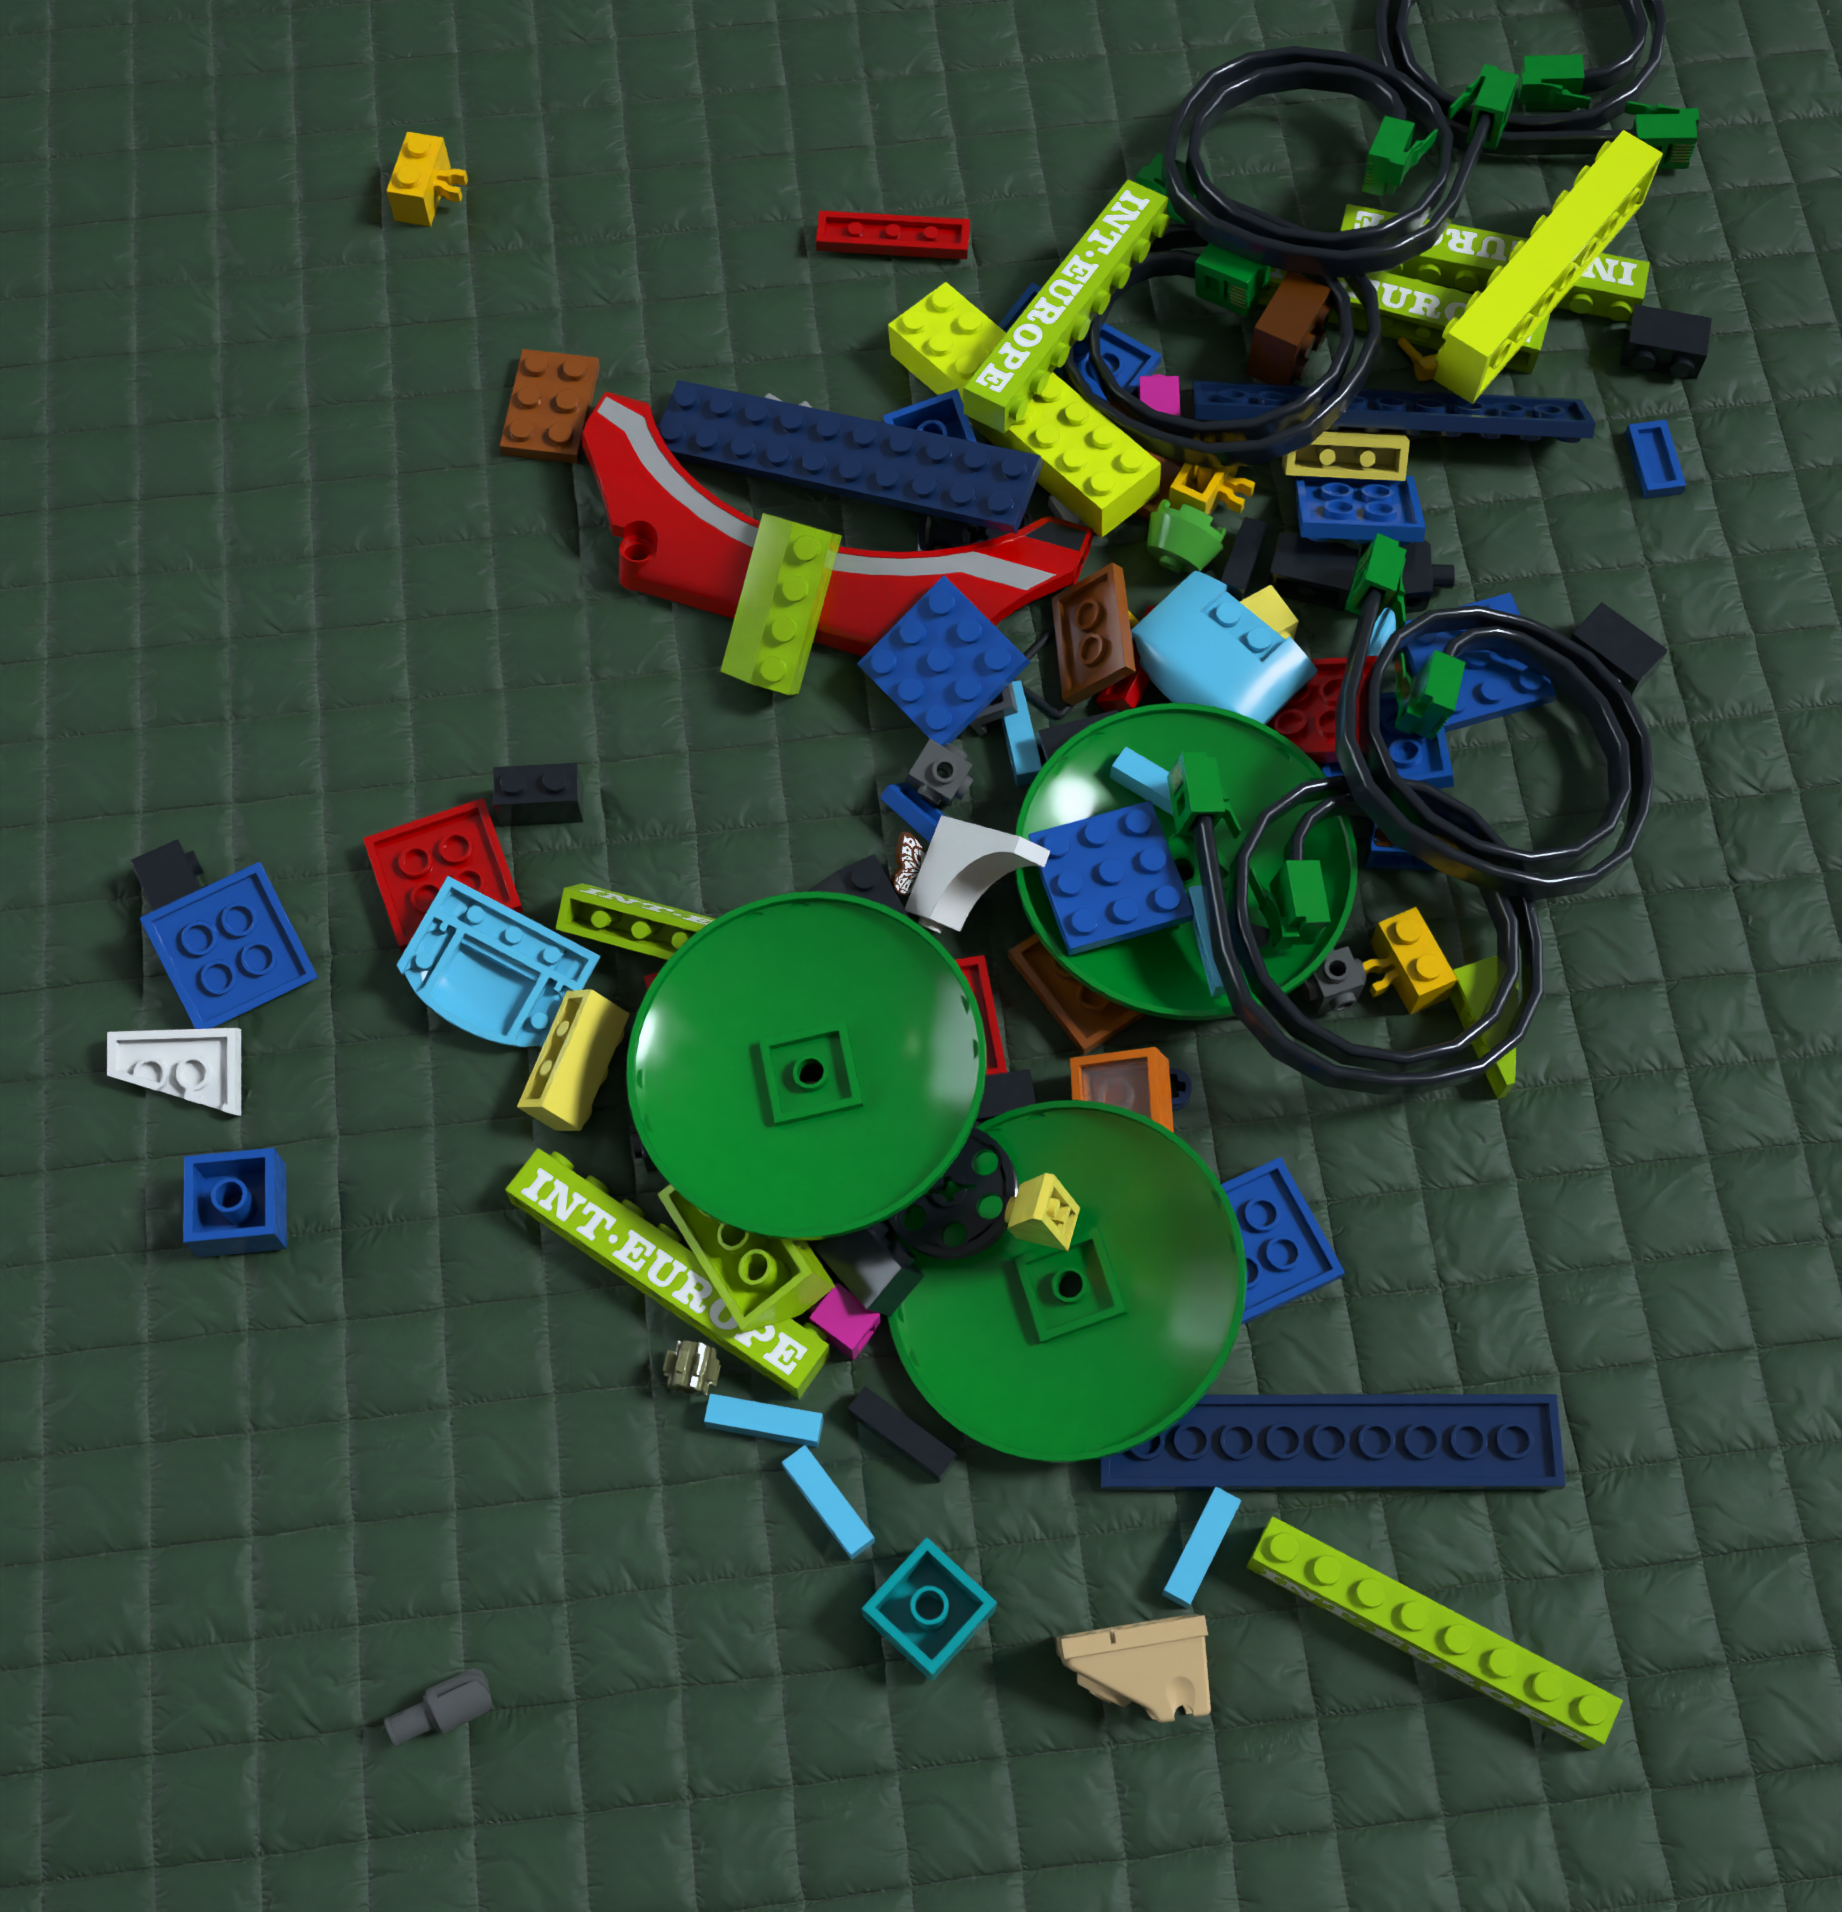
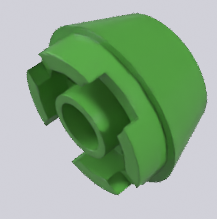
[1146,499,1226,573]

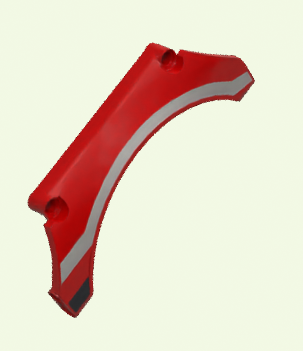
[581,391,1094,657]

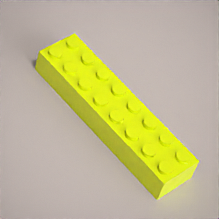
[1433,130,1663,404]
[888,282,1161,538]

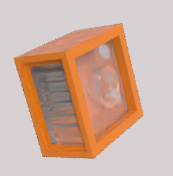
[1070,1047,1174,1133]

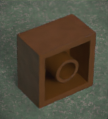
[1246,271,1333,385]

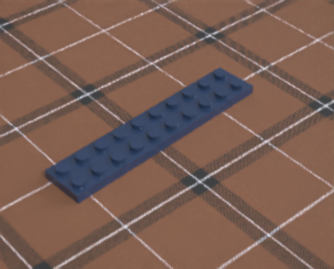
[657,380,1043,534]
[1191,380,1596,443]
[1099,1394,1566,1490]

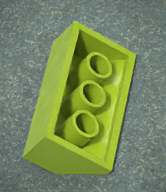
[720,513,842,695]
[657,1184,836,1332]

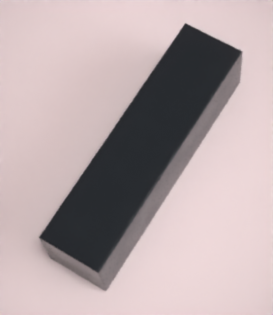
[1220,517,1269,602]
[848,1386,957,1483]

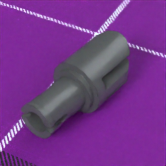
[384,1668,492,1747]

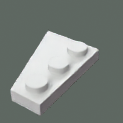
[107,1028,241,1116]

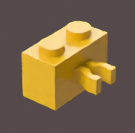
[386,132,468,227]
[1169,463,1255,516]
[1362,907,1457,1015]

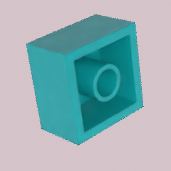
[862,1537,997,1682]

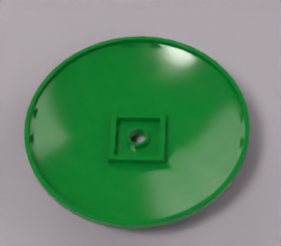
[1015,703,1358,1021]
[626,891,987,1241]
[888,1100,1247,1463]

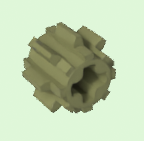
[662,1340,721,1396]

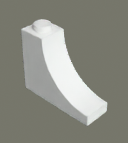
[905,815,1050,934]

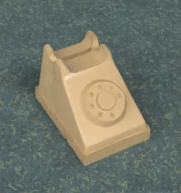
[1054,1614,1211,1723]

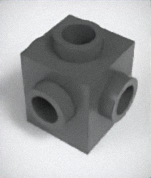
[905,739,974,806]
[1301,946,1366,1016]

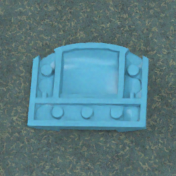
[1131,571,1318,725]
[397,876,600,1048]

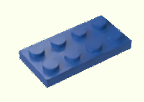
[998,282,1162,404]

